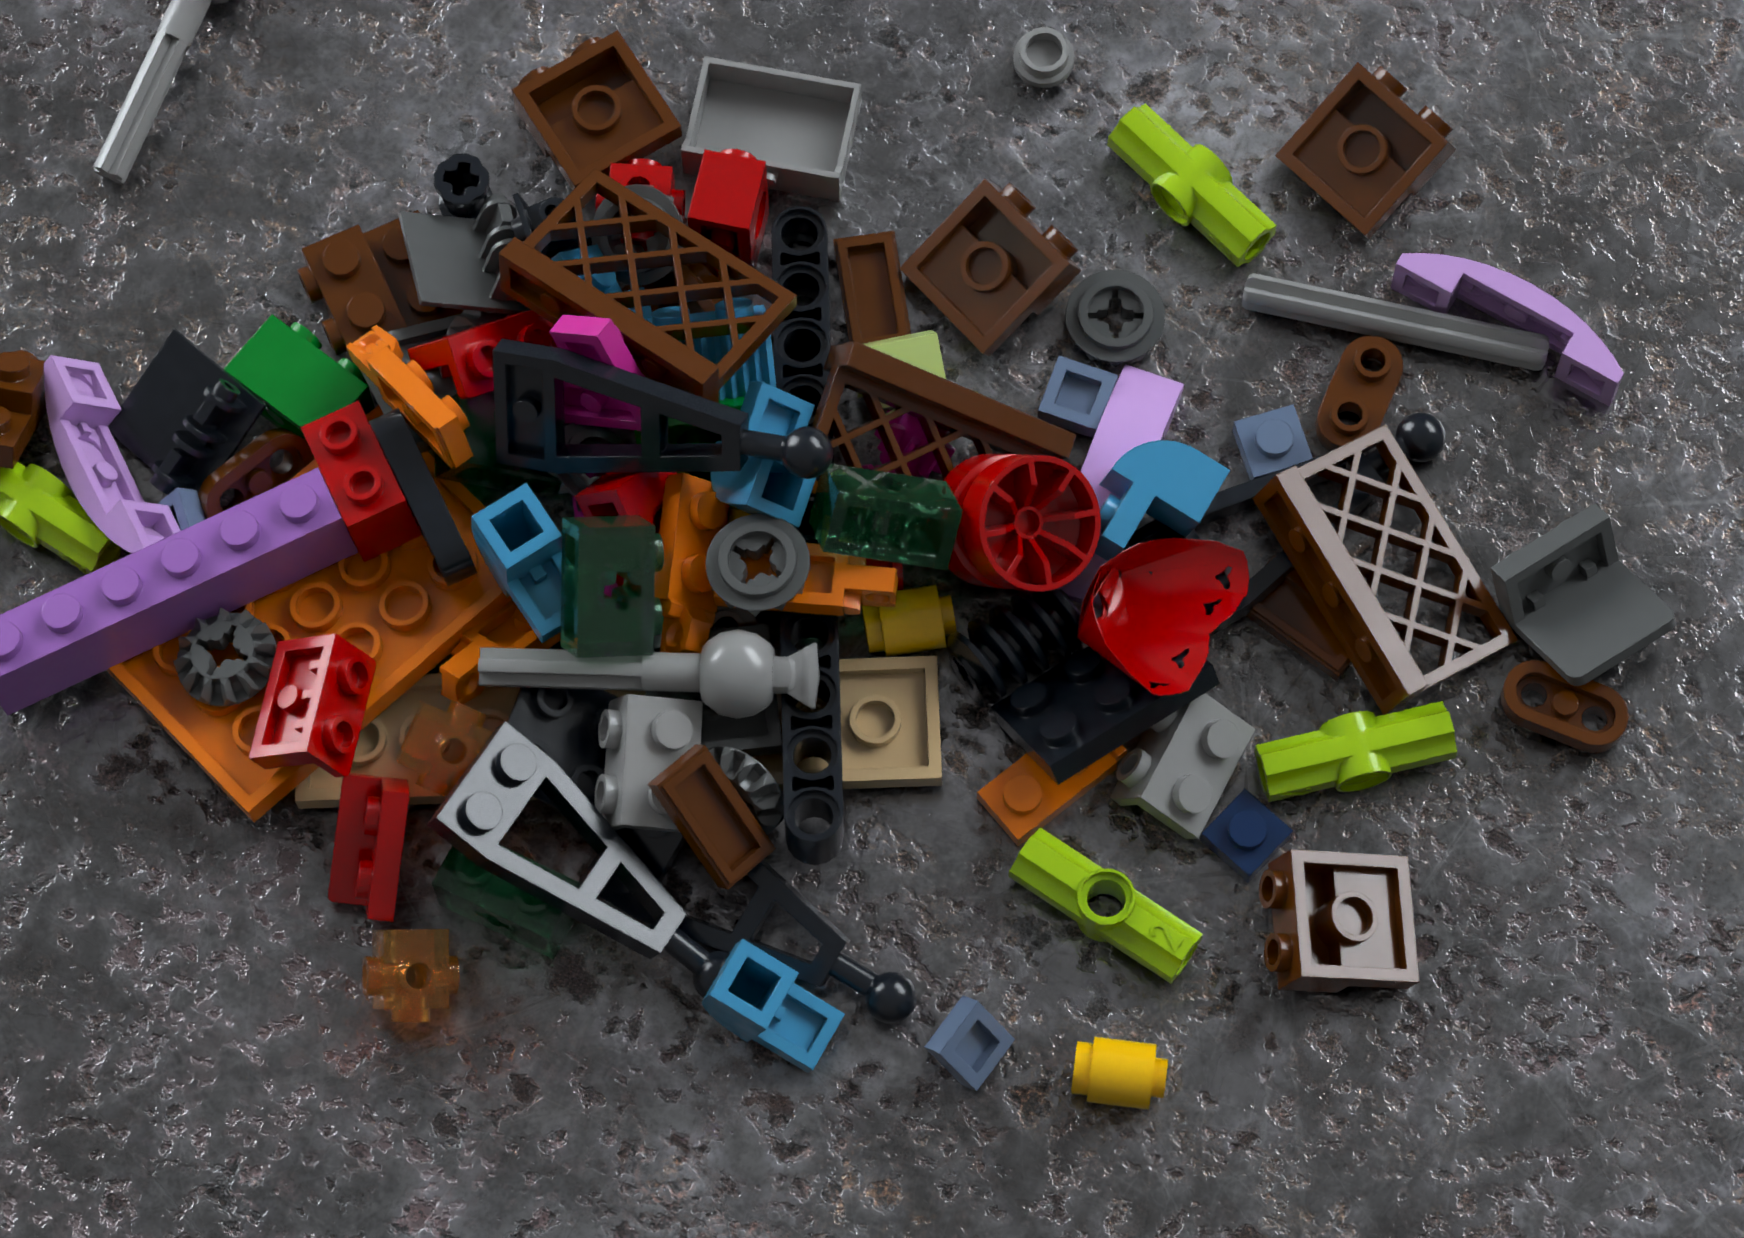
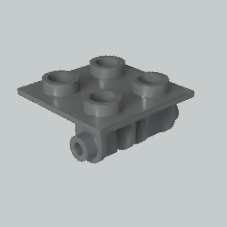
[398,194,531,314]

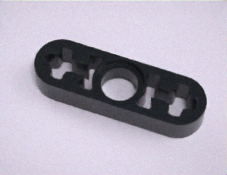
[369,408,477,587]

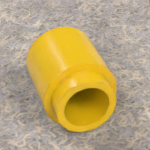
[861,585,957,657]
[1071,1037,1168,1110]

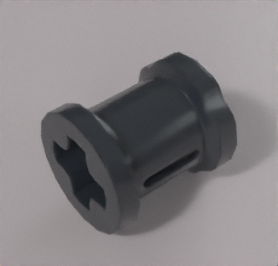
[434,153,493,219]

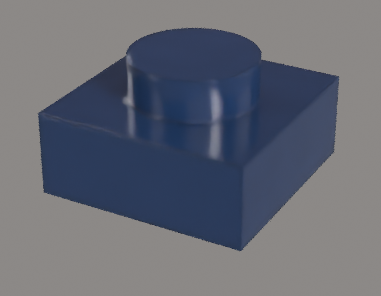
[1200,788,1293,883]

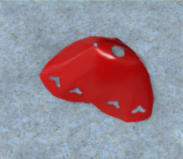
[1078,538,1249,696]

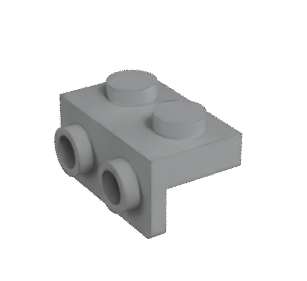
[1110,693,1255,839]
[594,694,703,833]

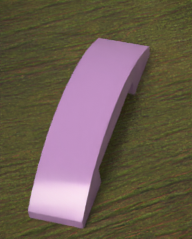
[1390,253,1624,406]
[44,355,181,553]
[1057,364,1184,610]

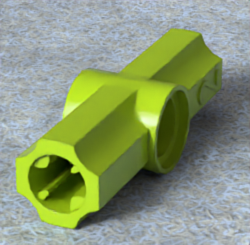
[1107,103,1277,267]
[0,462,122,574]
[1254,701,1458,802]
[1008,827,1203,984]

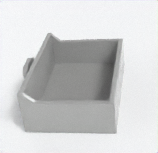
[681,56,862,201]

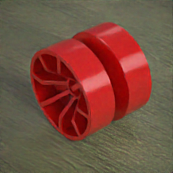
[931,453,1101,592]

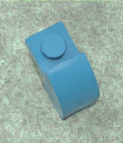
[711,381,816,528]
[1095,440,1230,561]
[471,483,597,643]
[702,939,845,1073]

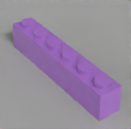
[0,468,358,716]

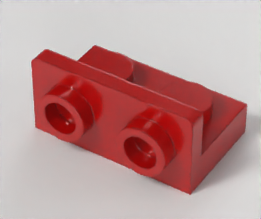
[407,310,558,400]
[248,633,376,778]
[328,773,410,922]

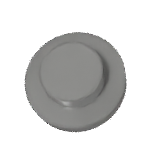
[1013,27,1074,88]

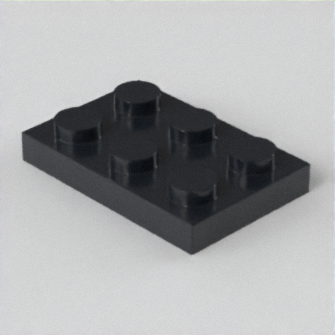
[991,646,1220,785]

